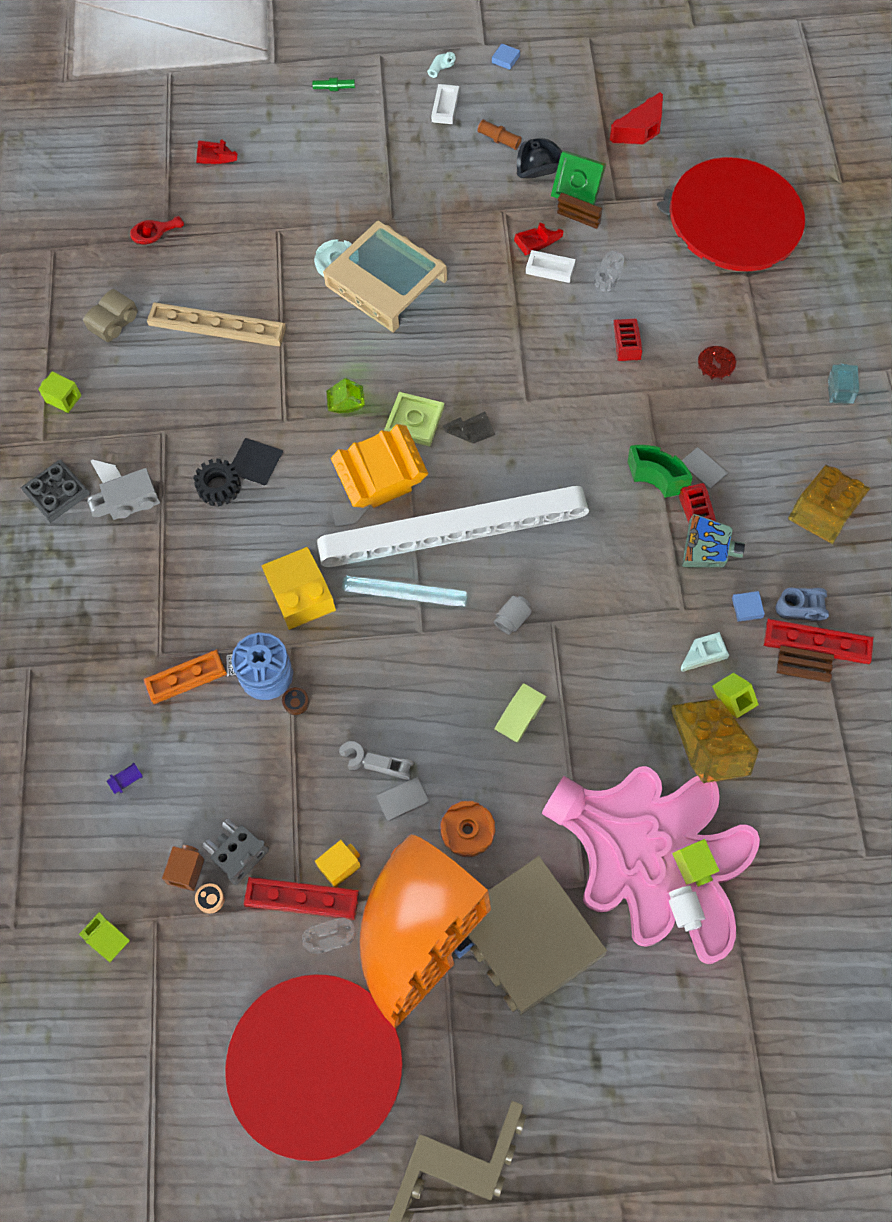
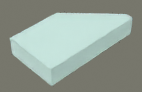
[681,632,729,672]

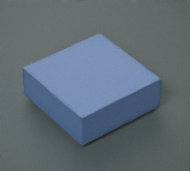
[492,44,520,70]
[732,591,765,622]

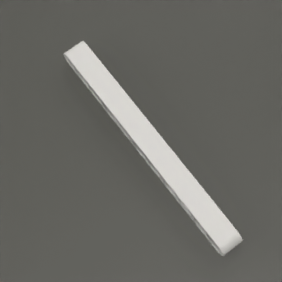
[317,486,589,567]

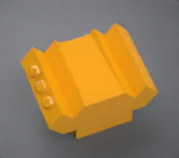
[331,424,429,508]

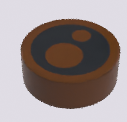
[282,687,309,715]

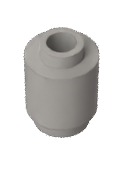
[494,596,532,635]

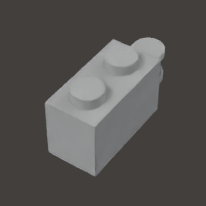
[87,468,160,520]

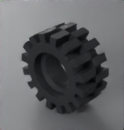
[193,458,241,506]

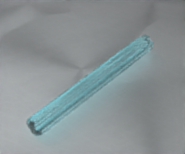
[342,576,468,607]

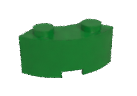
[627,445,692,498]

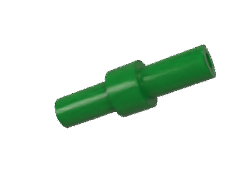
[312,77,355,91]

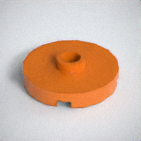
[440,801,495,857]

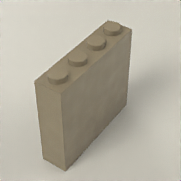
[468,856,607,1015]

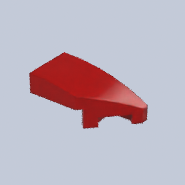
[196,139,238,164]
[514,222,564,256]

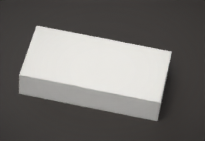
[431,84,459,124]
[526,250,576,283]

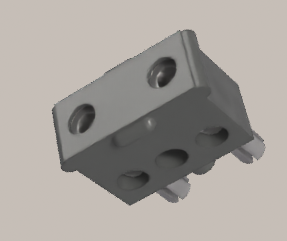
[203,819,269,885]

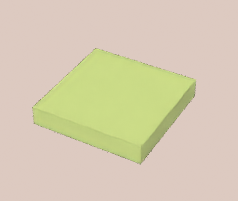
[384,392,445,447]

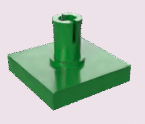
[551,150,606,205]

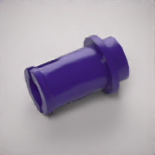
[106,763,143,794]

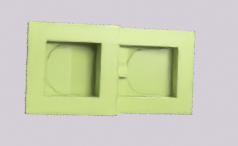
[494,683,547,743]

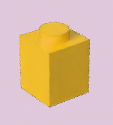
[315,840,361,887]

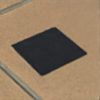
[232,438,284,486]

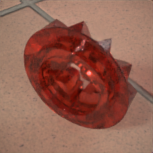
[698,346,736,380]

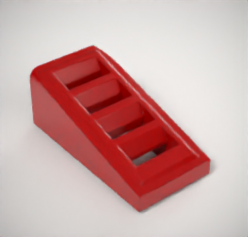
[613,318,642,361]
[679,483,717,523]

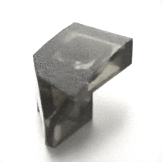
[443,411,496,443]

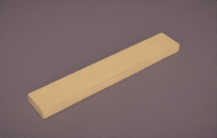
[147,302,286,346]

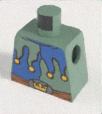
[682,514,745,568]

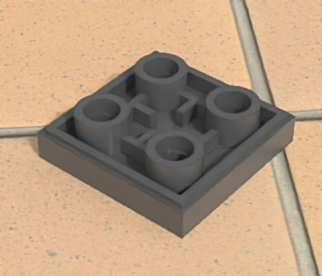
[20,459,90,523]

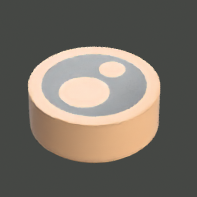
[195,883,225,914]

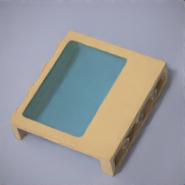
[323,221,447,333]

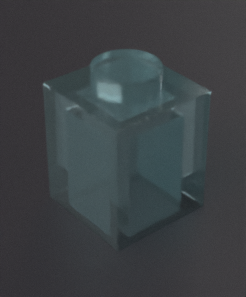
[828,364,859,404]

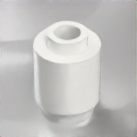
[669,886,706,932]

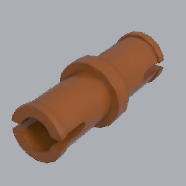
[477,119,522,150]

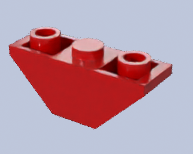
[610,92,663,144]

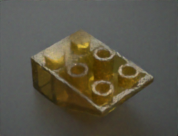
[788,465,870,544]
[671,698,759,783]

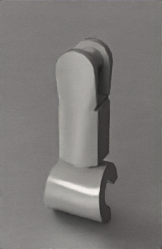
[339,741,414,780]

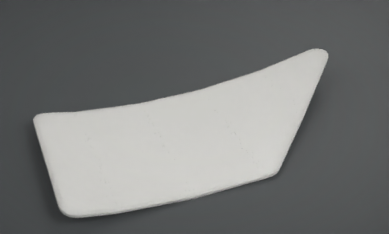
[91,460,121,483]

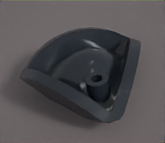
[517,138,562,179]

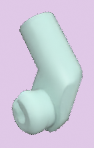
[428,52,456,78]

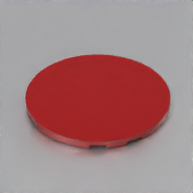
[670,157,805,271]
[225,974,403,1161]

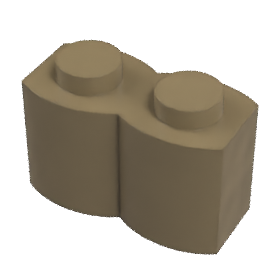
[83,289,138,343]

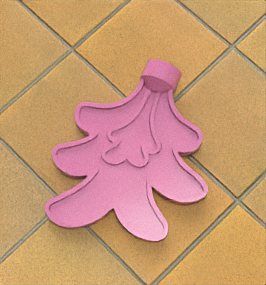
[542,766,760,964]

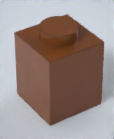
[162,845,205,891]

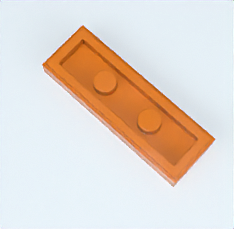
[144,649,227,704]

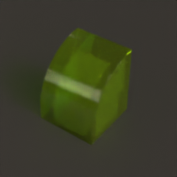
[326,378,365,413]

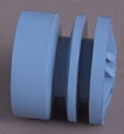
[231,632,294,700]

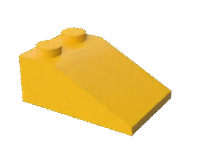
[261,547,336,630]

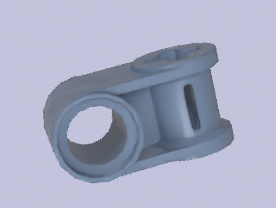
[775,587,829,621]

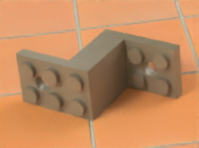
[387,1101,527,1222]

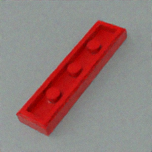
[763,619,874,664]
[243,877,359,920]

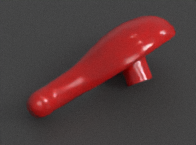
[130,216,184,245]

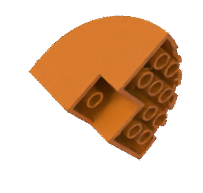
[360,834,491,1029]

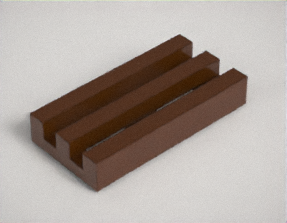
[557,193,602,229]
[776,646,834,682]

